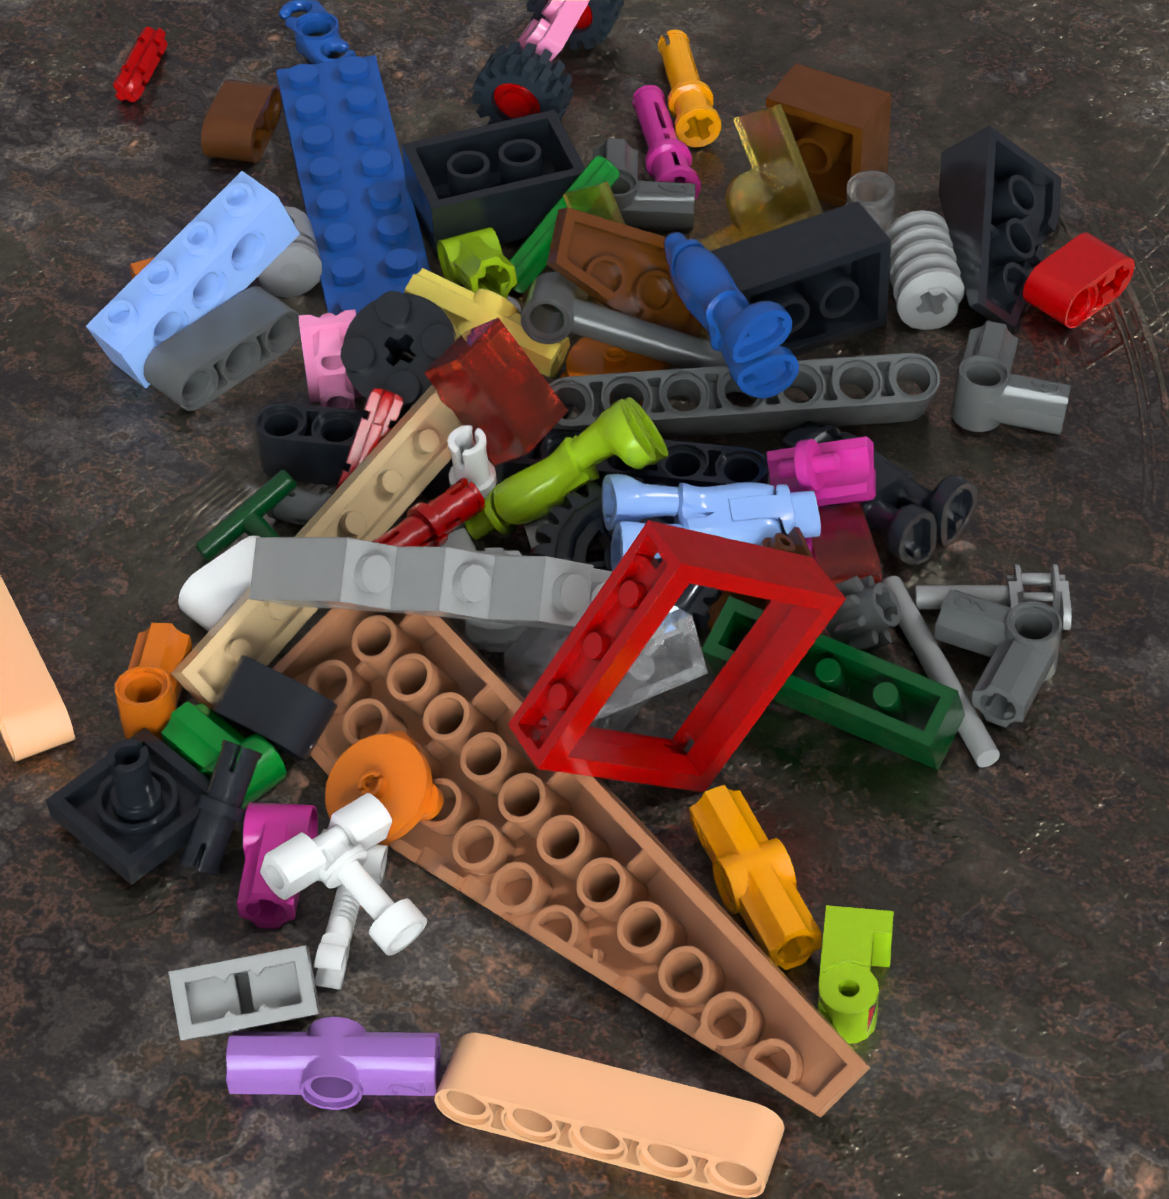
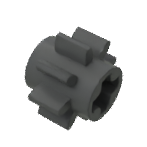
[826,575,901,653]

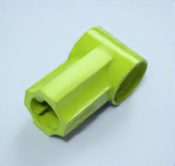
[437,227,518,299]

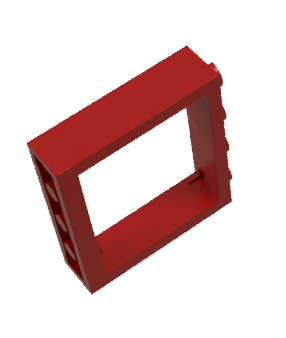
[508,520,846,792]

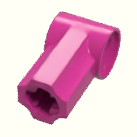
[237,802,318,929]

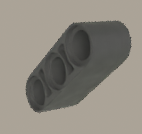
[144,286,301,411]

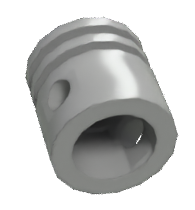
[258,206,323,298]

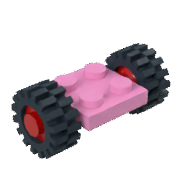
[472,0,624,125]

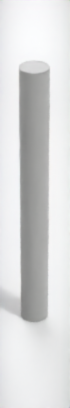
[882,576,1000,767]

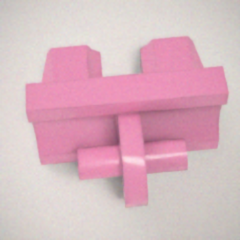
[298,309,363,409]

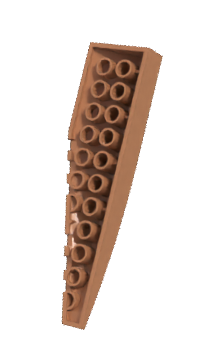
[272,608,871,1118]

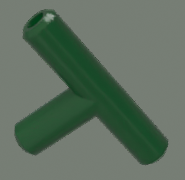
[195,470,297,561]

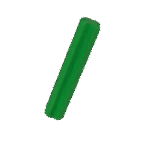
[509,155,620,294]

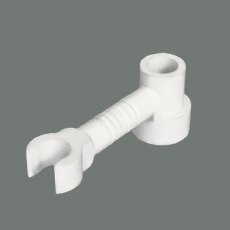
[314,829,388,990]

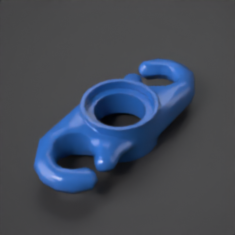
[278,0,357,64]

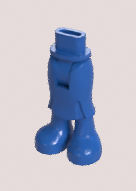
[664,232,799,398]

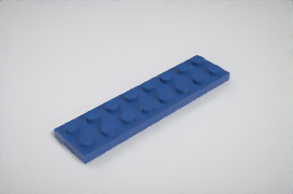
[276,55,431,316]

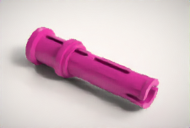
[632,85,701,200]

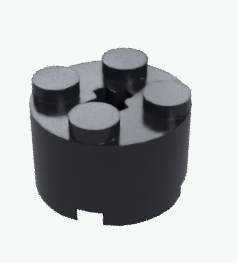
[340,291,465,414]

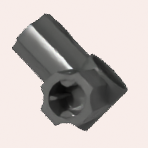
[590,138,695,232]
[951,321,1071,435]
[934,589,1063,727]

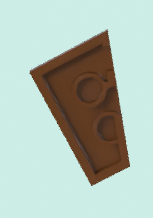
[547,207,710,338]

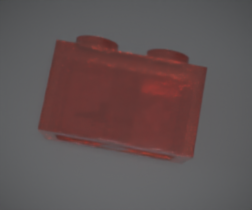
[424,317,568,465]

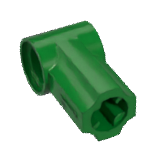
[161,701,287,809]

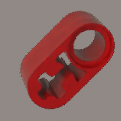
[1023,232,1135,329]

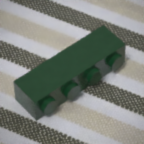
[701,596,965,770]

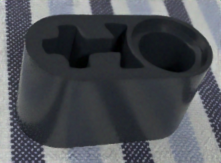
[210,655,338,762]

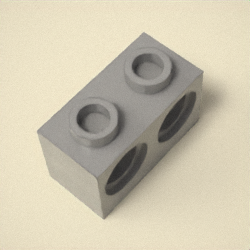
[168,945,321,1041]

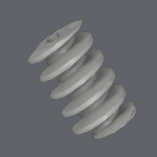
[885,210,965,330]

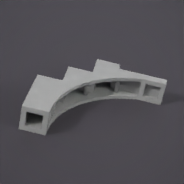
[249,537,664,644]

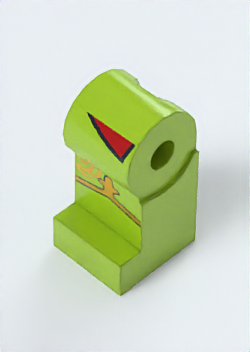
[818,905,894,1044]

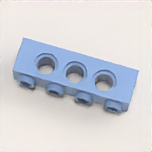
[86,171,300,389]

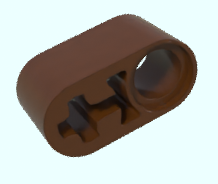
[201,79,282,163]

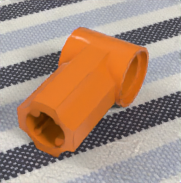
[115,623,192,742]

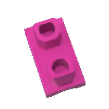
[767,436,876,506]

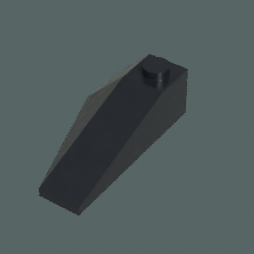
[938,126,1061,331]

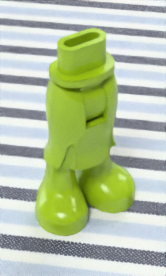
[464,397,668,540]

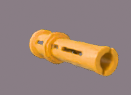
[657,29,721,148]

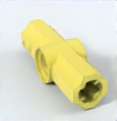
[404,268,570,378]

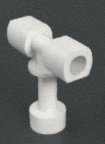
[260,793,427,956]

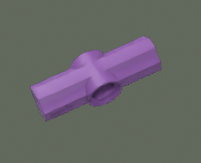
[226,1017,441,1110]

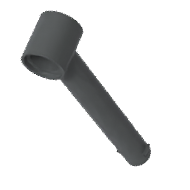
[521,272,727,369]

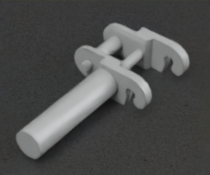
[915,564,1072,630]

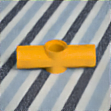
[689,785,822,970]

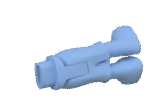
[602,474,821,572]

